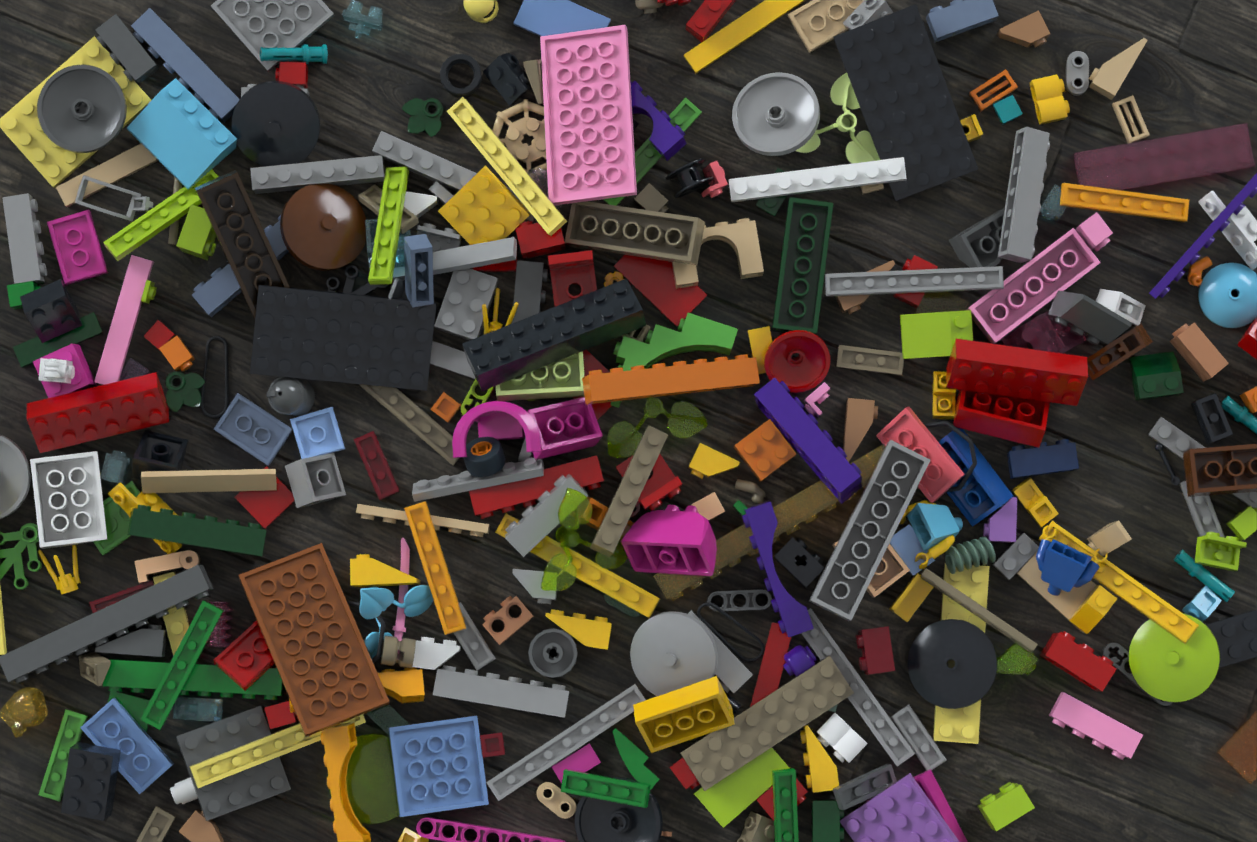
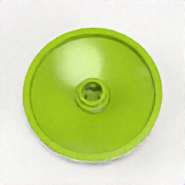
[1129,613,1220,702]

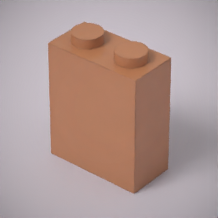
[1170,323,1229,382]

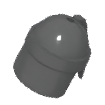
[266,377,315,416]

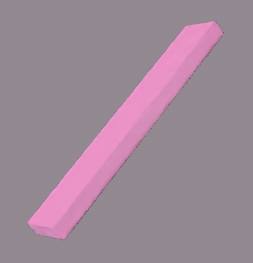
[94,255,154,385]

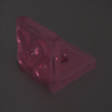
[1001,311,1087,354]

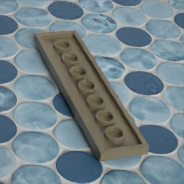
[680,656,854,791]

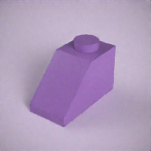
[983,497,1017,543]

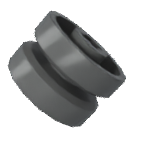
[528,628,578,678]

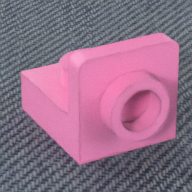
[804,382,830,417]

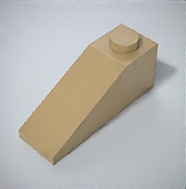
[1089,38,1147,100]
[1087,521,1132,556]

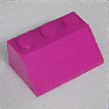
[527,397,603,460]

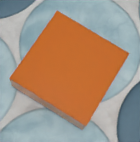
[431,392,461,423]

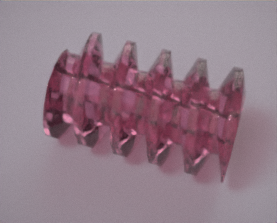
[207,601,233,647]

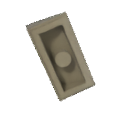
[79,652,111,686]

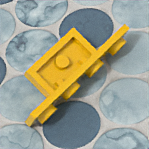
[108,483,182,554]

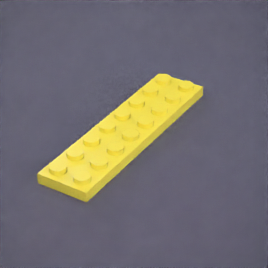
[933,563,989,744]

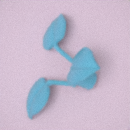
[359,585,433,659]

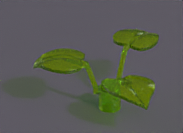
[608,366,708,458]
[541,488,628,591]

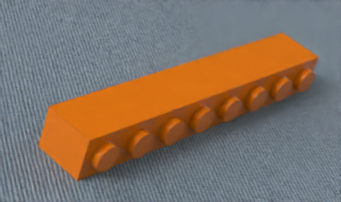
[582,354,760,404]

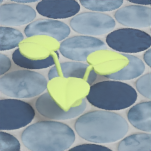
[796,73,880,164]

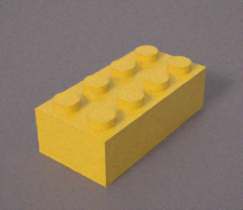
[633,676,735,753]

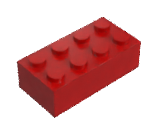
[953,390,1050,448]

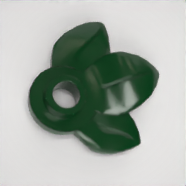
[402,98,443,137]
[166,371,205,413]

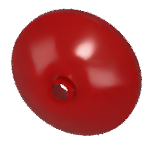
[764,330,830,393]

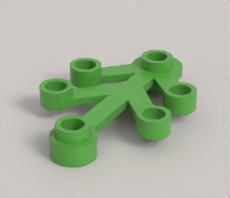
[0,523,42,590]

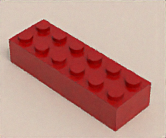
[946,339,1088,406]
[27,372,169,453]

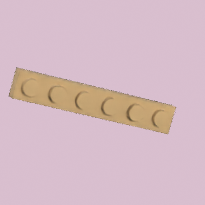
[356,504,490,537]

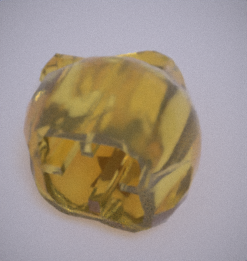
[0,687,48,738]

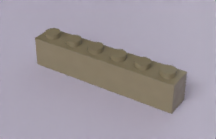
[590,425,668,558]

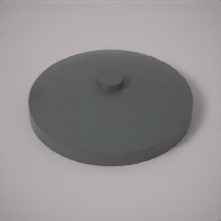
[37,65,127,153]

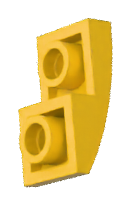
[933,371,956,419]

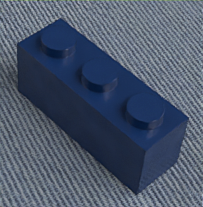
[1007,439,1079,479]

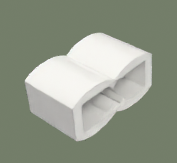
[816,713,868,763]

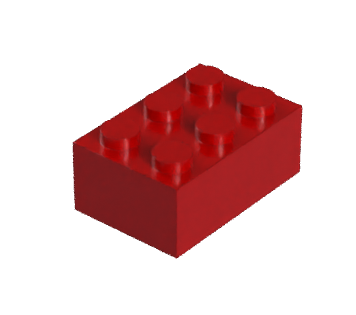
[1039,631,1116,692]

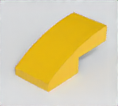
[747,326,772,374]
[1011,477,1059,527]

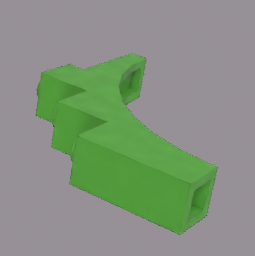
[611,313,738,408]

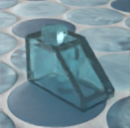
[173,697,223,722]

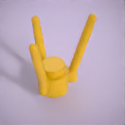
[482,288,519,335]
[38,545,81,595]

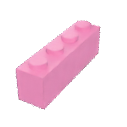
[1049,692,1143,760]

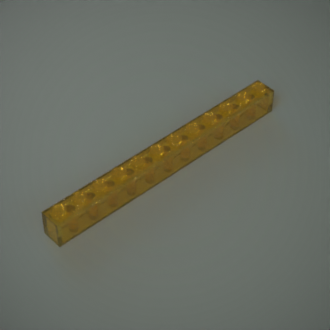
[653,444,885,601]

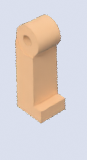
[135,550,200,583]

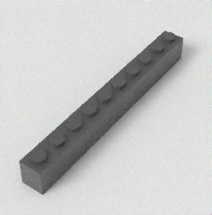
[0,565,214,684]

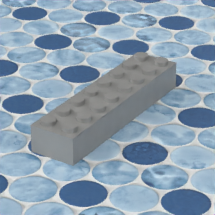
[809,440,930,621]

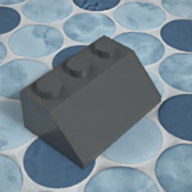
[1048,290,1132,345]

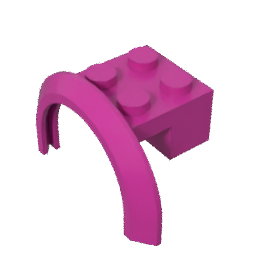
[452,401,541,458]

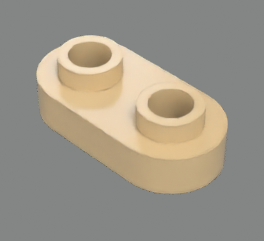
[537,782,576,819]

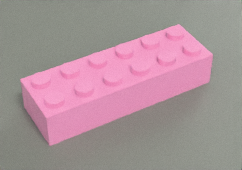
[967,228,1101,344]

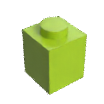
[1226,506,1257,541]

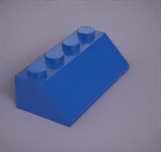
[938,428,1013,527]

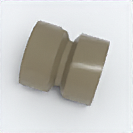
[381,636,416,668]

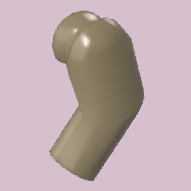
[735,479,766,504]

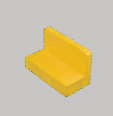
[889,573,934,622]

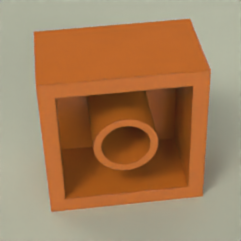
[734,419,796,482]

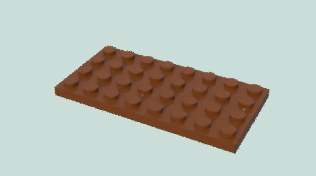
[239,543,390,737]

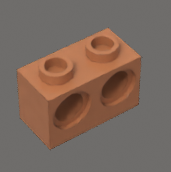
[482,596,534,645]

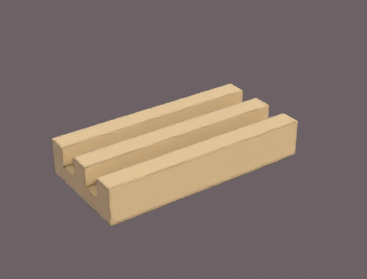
[1112,95,1150,145]

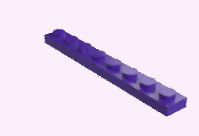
[1149,173,1257,299]

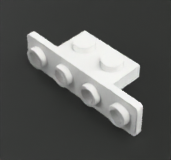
[1198,191,1257,270]

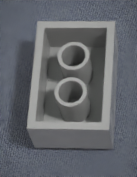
[434,268,499,341]

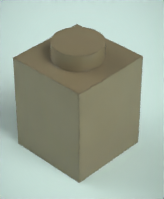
[634,183,669,213]

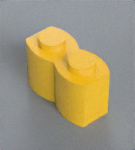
[1029,74,1070,125]

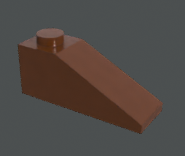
[1087,324,1153,380]

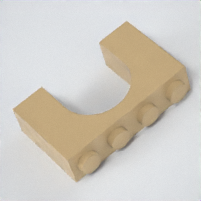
[672,218,764,289]

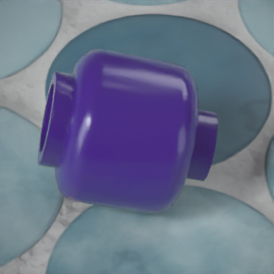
[783,645,817,677]

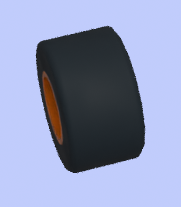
[463,437,505,477]

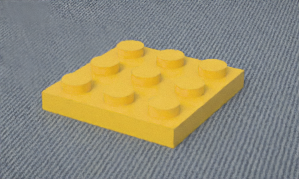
[438,165,531,245]

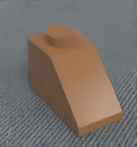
[997,10,1050,48]

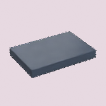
[213,393,293,466]

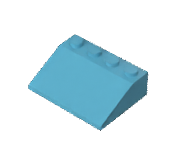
[127,78,237,190]

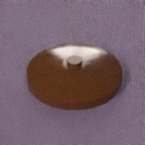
[280,184,367,271]

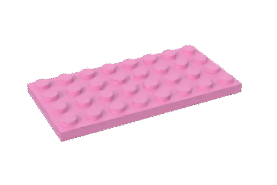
[540,25,637,205]

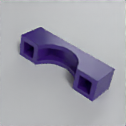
[630,80,687,161]

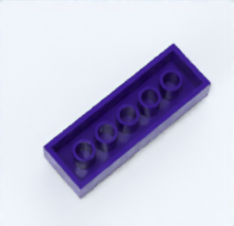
[754,378,862,504]

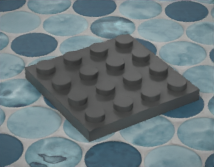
[176,706,291,821]

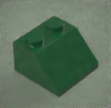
[1129,352,1184,401]

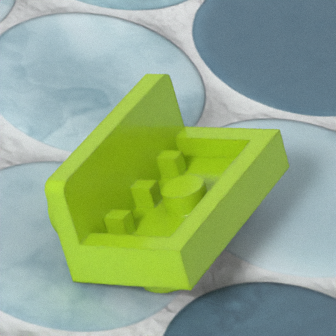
[1195,532,1247,571]

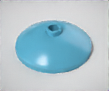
[1198,263,1257,328]

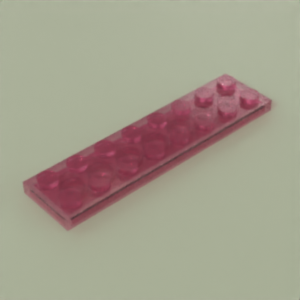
[1073,123,1255,190]

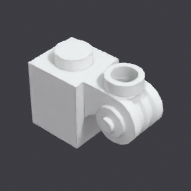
[39,358,75,384]

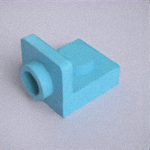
[1182,585,1222,622]

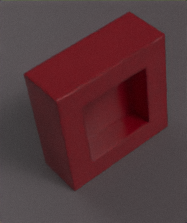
[480,732,505,758]

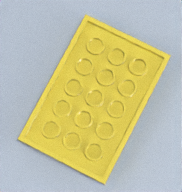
[0,36,151,188]

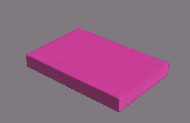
[47,210,108,285]

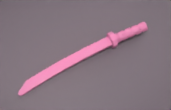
[392,538,410,654]

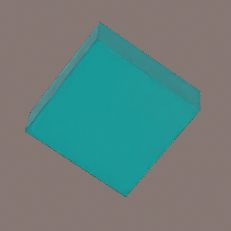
[993,95,1023,125]

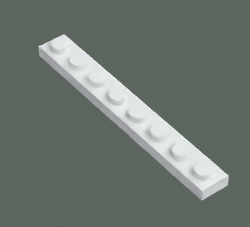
[729,157,907,202]

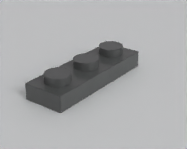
[833,764,897,810]

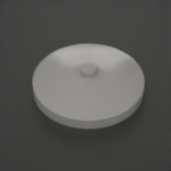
[732,73,820,156]
[0,435,31,519]
[630,611,718,696]

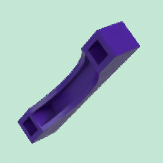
[742,501,814,637]

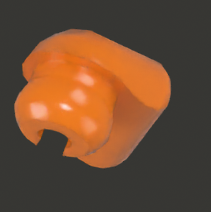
[1187,256,1212,286]

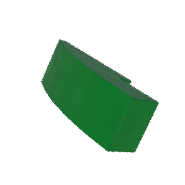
[613,728,660,790]

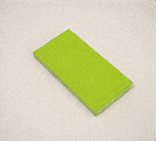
[694,747,790,828]

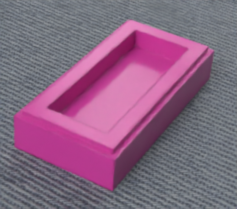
[552,743,601,783]

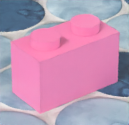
[1075,212,1113,252]

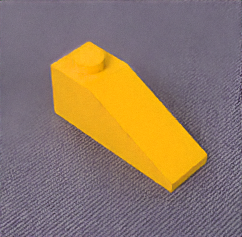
[350,554,420,587]

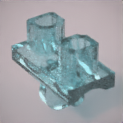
[342,0,383,39]

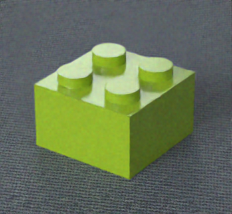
[176,204,216,260]
[977,782,1035,831]

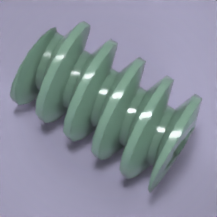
[945,536,996,574]

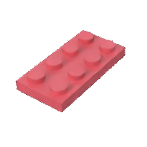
[876,407,965,503]

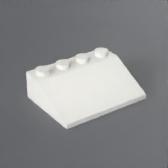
[30,451,107,549]

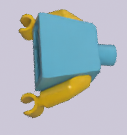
[899,500,963,569]

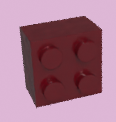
[856,626,895,675]

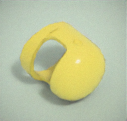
[463,0,499,23]

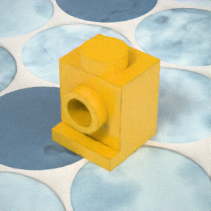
[960,114,983,142]

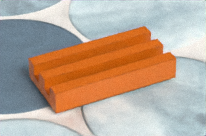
[969,69,1018,112]

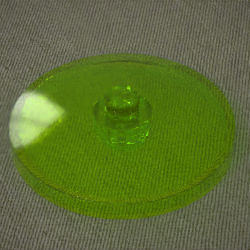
[329,734,399,824]

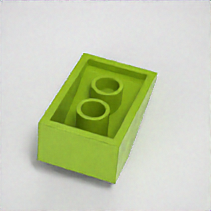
[900,310,973,359]

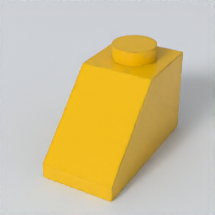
[688,443,740,479]
[1069,585,1117,634]

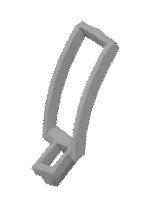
[75,175,153,221]

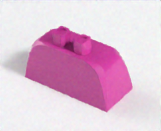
[621,505,717,576]

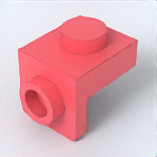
[701,161,728,198]

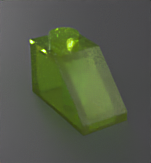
[997,643,1038,675]

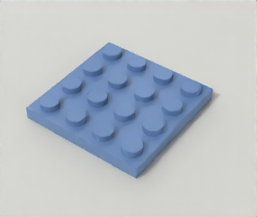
[388,716,489,817]

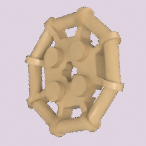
[492,99,547,178]

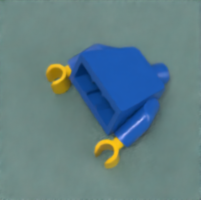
[1036,525,1107,596]

